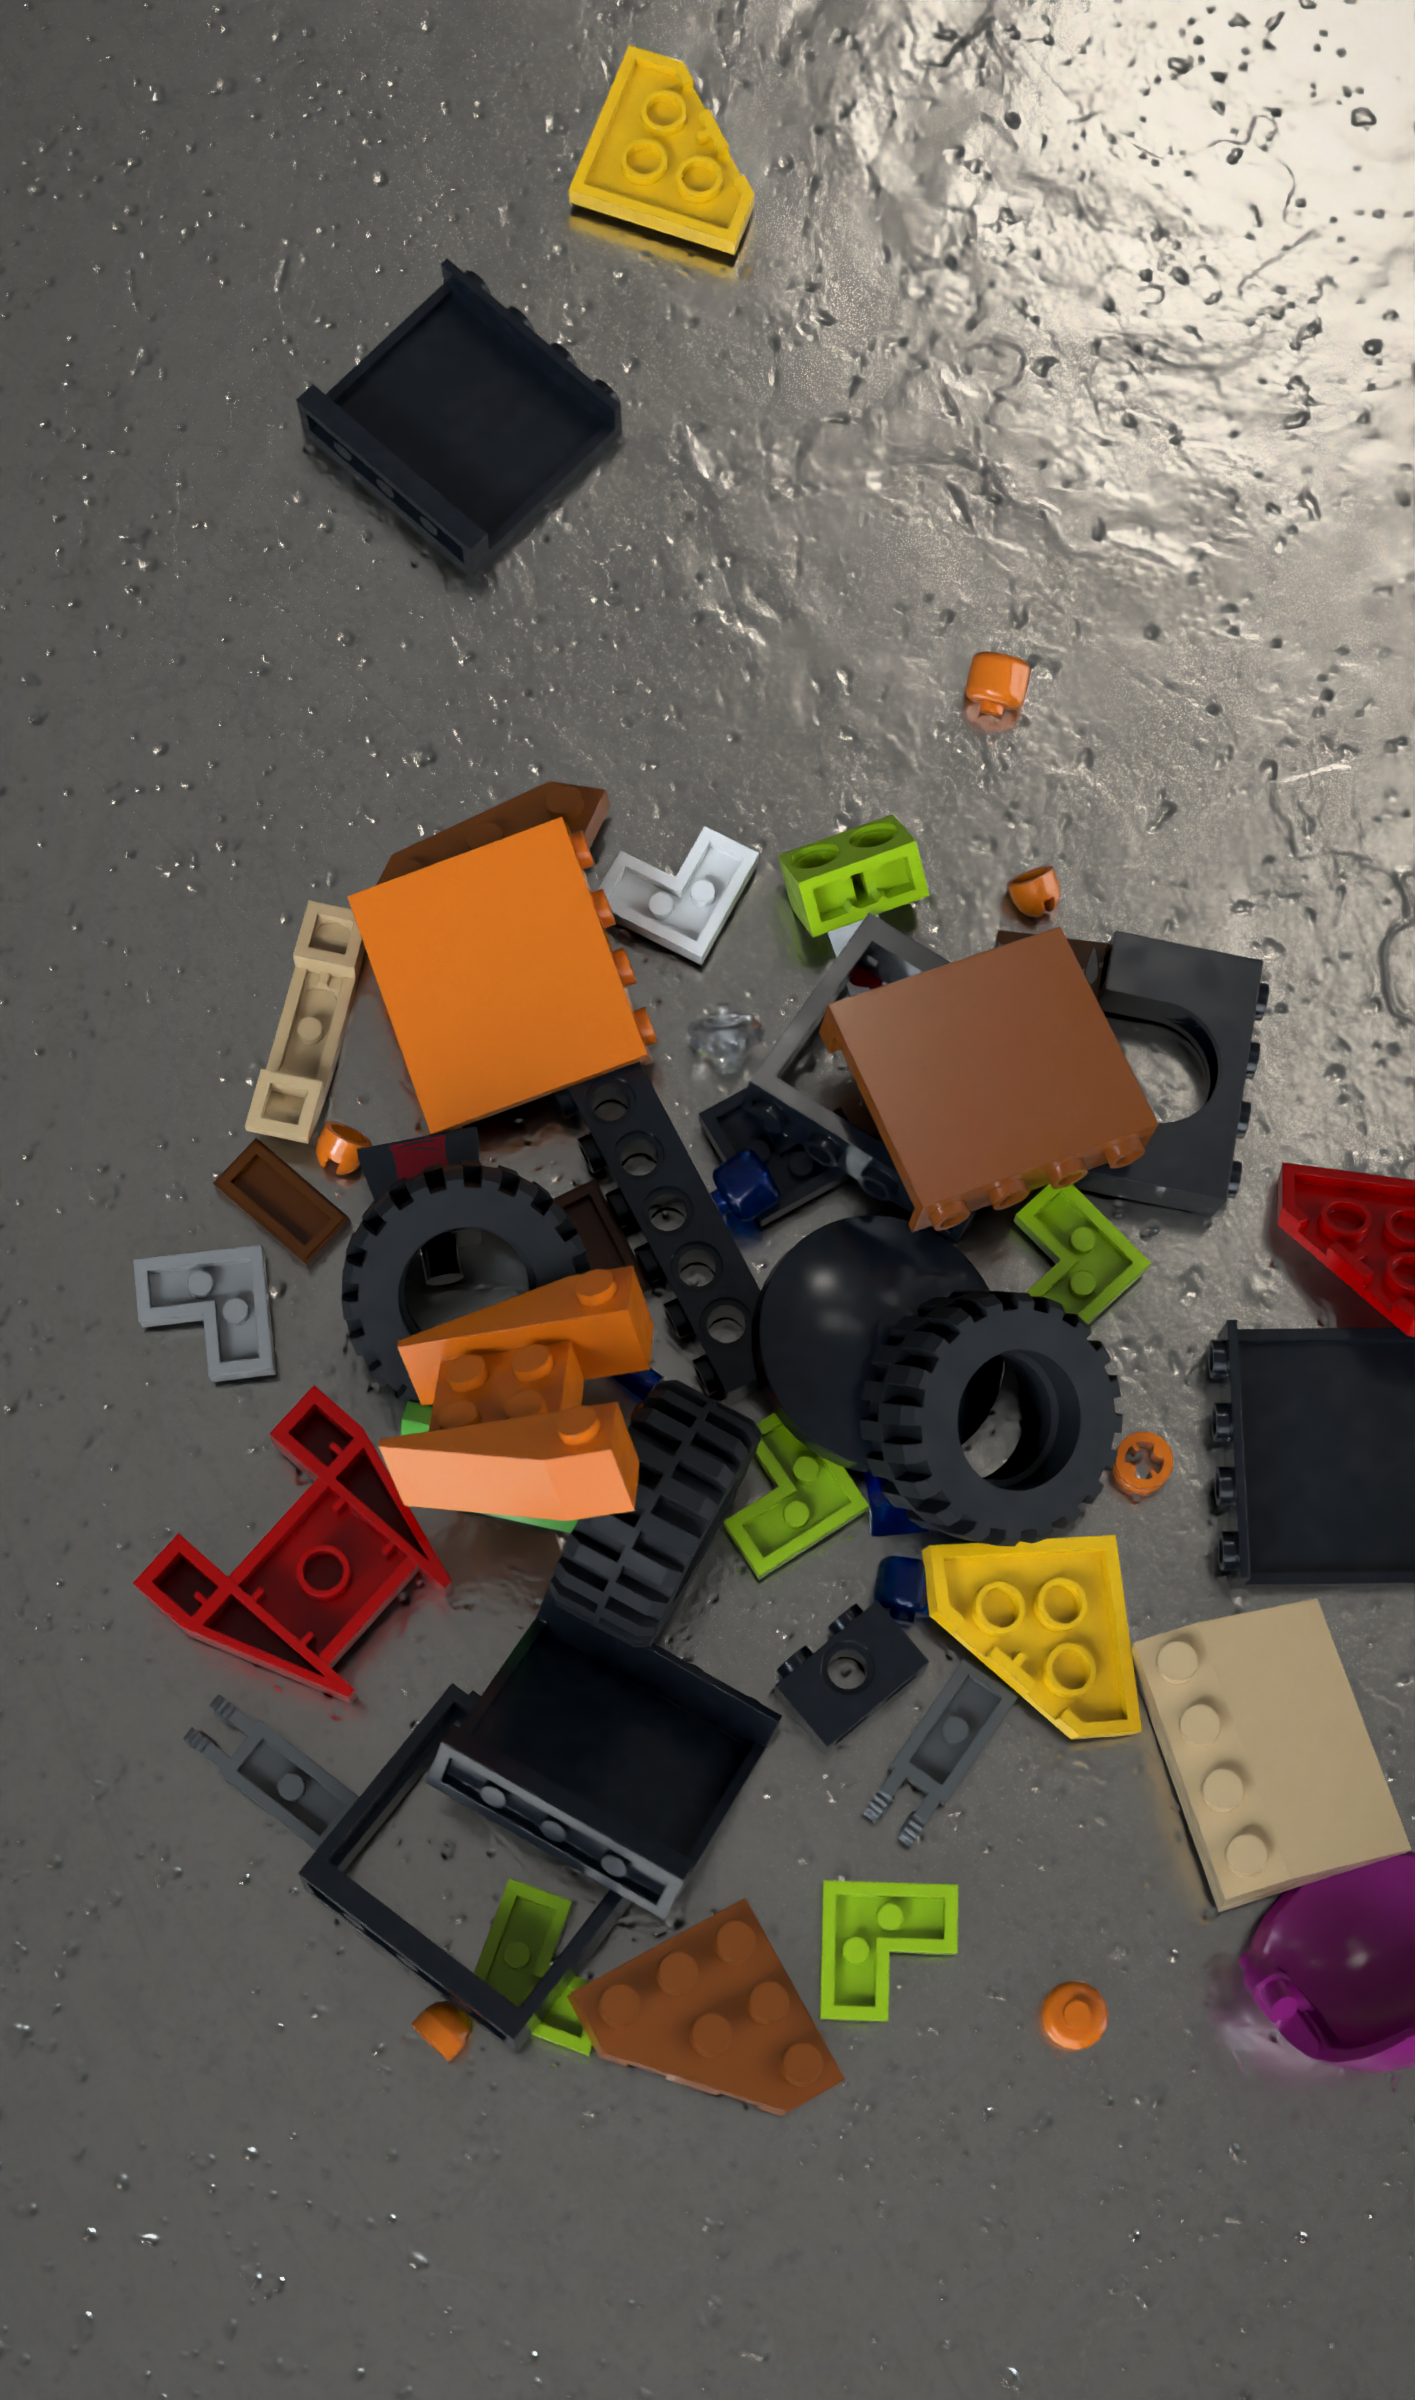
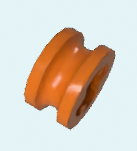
[1112,1431,1173,1495]

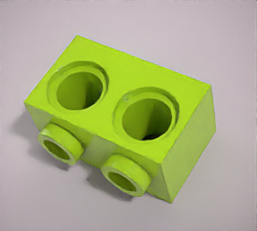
[777,814,930,937]

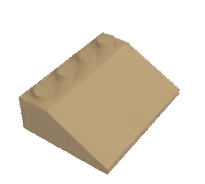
[1131,1598,1411,1912]

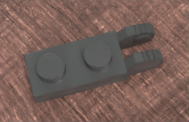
[863,1657,1020,1847]
[183,1694,359,1850]

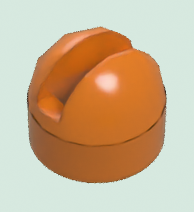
[1006,866,1061,918]
[316,1121,372,1175]
[411,2001,470,2062]

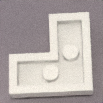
[598,826,759,965]

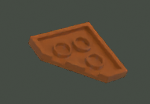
[376,781,610,885]
[567,1898,845,2116]

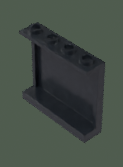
[296,259,622,577]
[1208,1320,1415,1589]
[425,1588,782,1920]

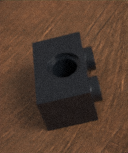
[774,1600,929,1755]

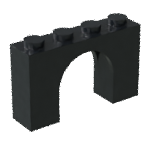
[1073,931,1269,1216]

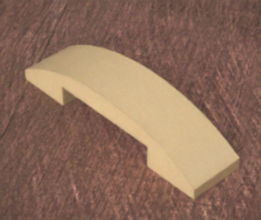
[245,900,365,1144]

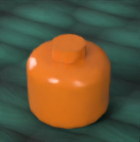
[965,651,1031,717]
[1038,1980,1109,2051]

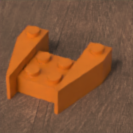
[378,1266,654,1521]

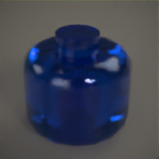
[710,1148,781,1221]
[873,1556,930,1625]

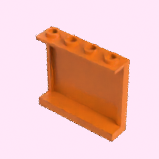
[347,817,658,1135]

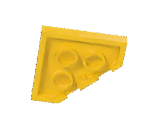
[569,45,755,255]
[922,1535,1142,1740]

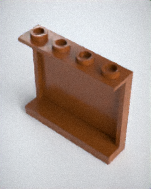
[819,926,1159,1232]

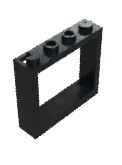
[742,912,979,1242]
[298,1683,632,2053]

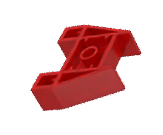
[133,1385,453,1704]

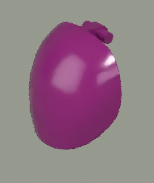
[1239,1852,1415,2073]

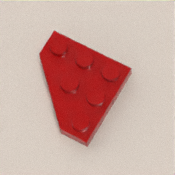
[1277,1162,1415,1337]

